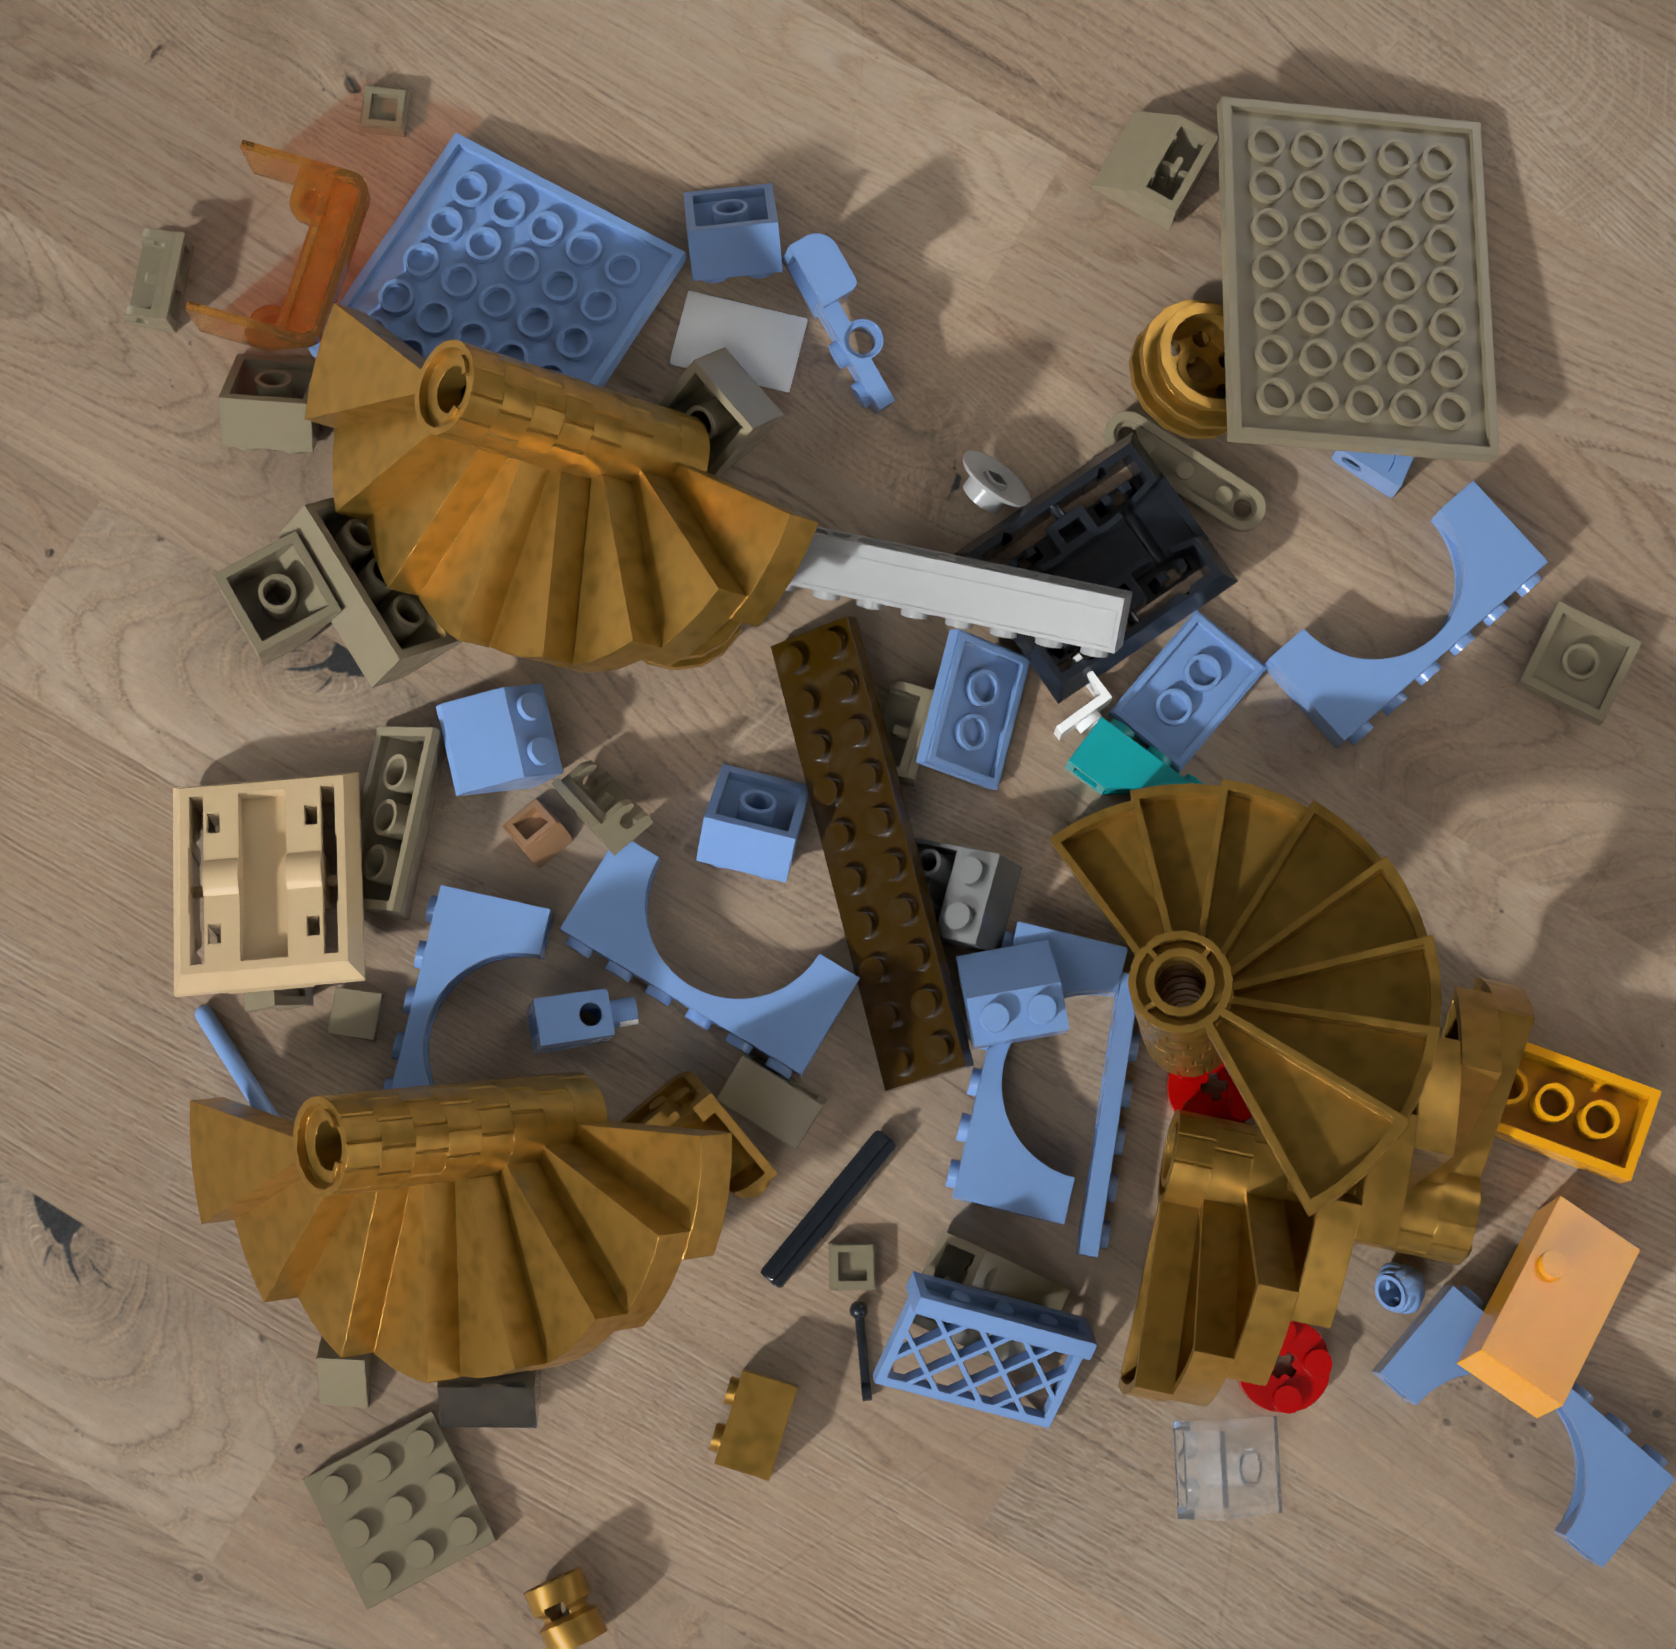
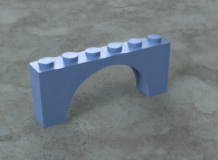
[1265,481,1548,749]
[560,841,860,1079]
[383,885,554,1090]
[945,921,1128,1225]
[1371,1285,1676,1568]

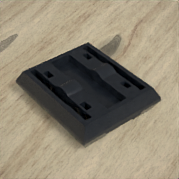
[954,432,1238,704]

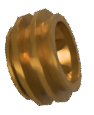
[1129,299,1227,440]

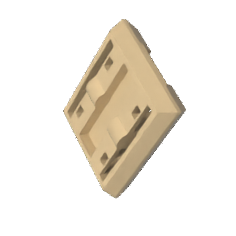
[173,772,366,997]

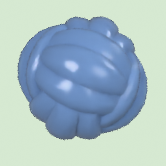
[1374,1262,1425,1314]

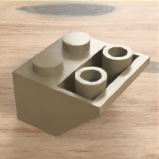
[1091,111,1219,231]

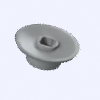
[963,450,1031,514]

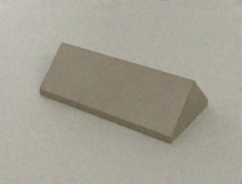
[360,726,446,920]

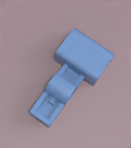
[782,233,895,415]

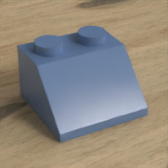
[683,183,783,283]
[436,684,563,796]
[696,764,809,883]
[955,940,1070,1050]

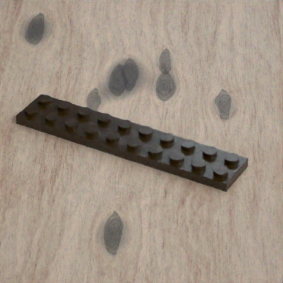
[771,616,974,1091]

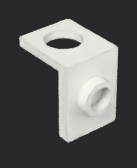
[1054,653,1112,741]

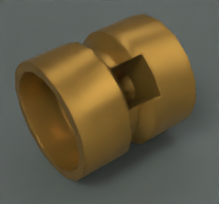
[523,1567,608,1649]

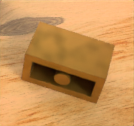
[709,1369,798,1481]

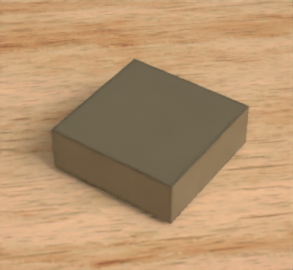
[359,84,411,137]
[328,987,384,1041]
[828,1242,877,1291]

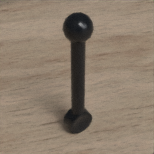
[849,1301,872,1401]

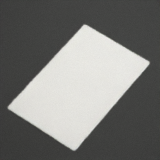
[669,291,808,393]

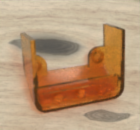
[185,140,371,351]

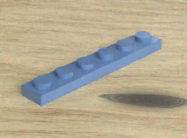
[1075,973,1140,1257]

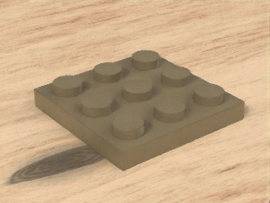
[303,1410,498,1610]

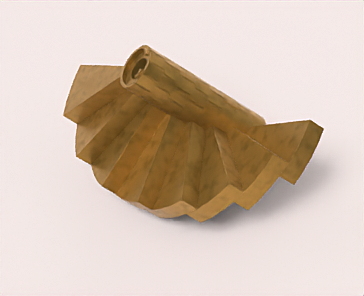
[305,303,819,673]
[1049,778,1442,1217]
[1118,977,1535,1407]
[190,1071,732,1383]

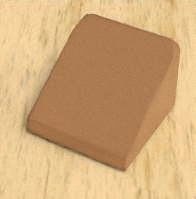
[502,797,573,868]

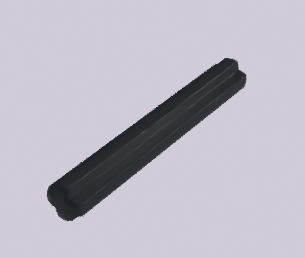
[761,1130,897,1288]

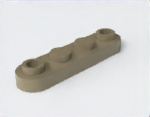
[1104,411,1266,532]

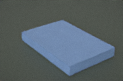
[1108,610,1267,773]
[916,629,1030,790]

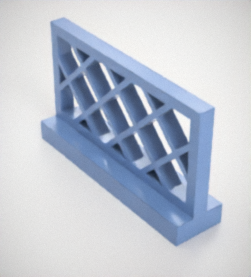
[873,1271,1098,1428]

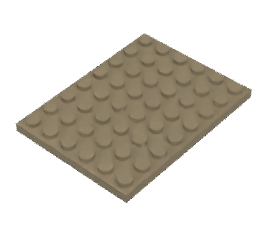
[1217,96,1500,463]

